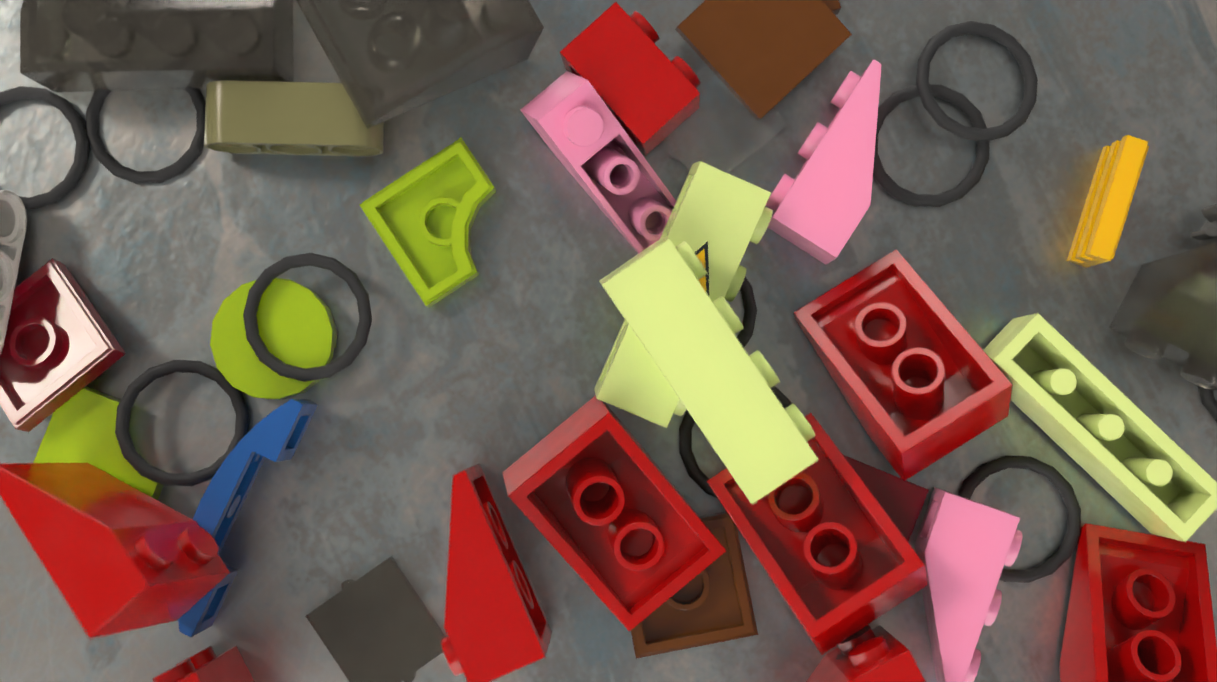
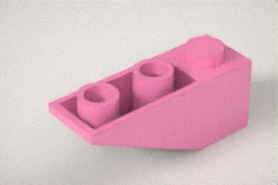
[766,59,882,265]
[520,71,676,254]
[914,487,1022,682]

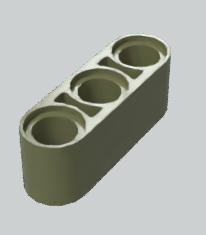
[204,80,385,156]

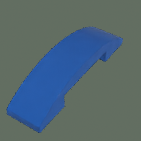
[178,399,318,637]

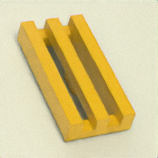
[1066,135,1149,268]

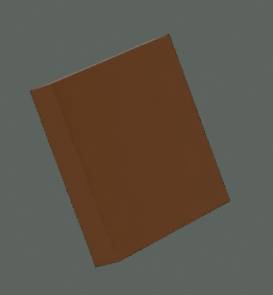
[675,0,852,121]
[631,511,758,659]

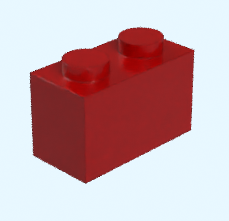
[560,2,701,157]

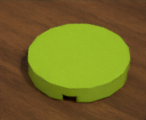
[210,278,337,400]

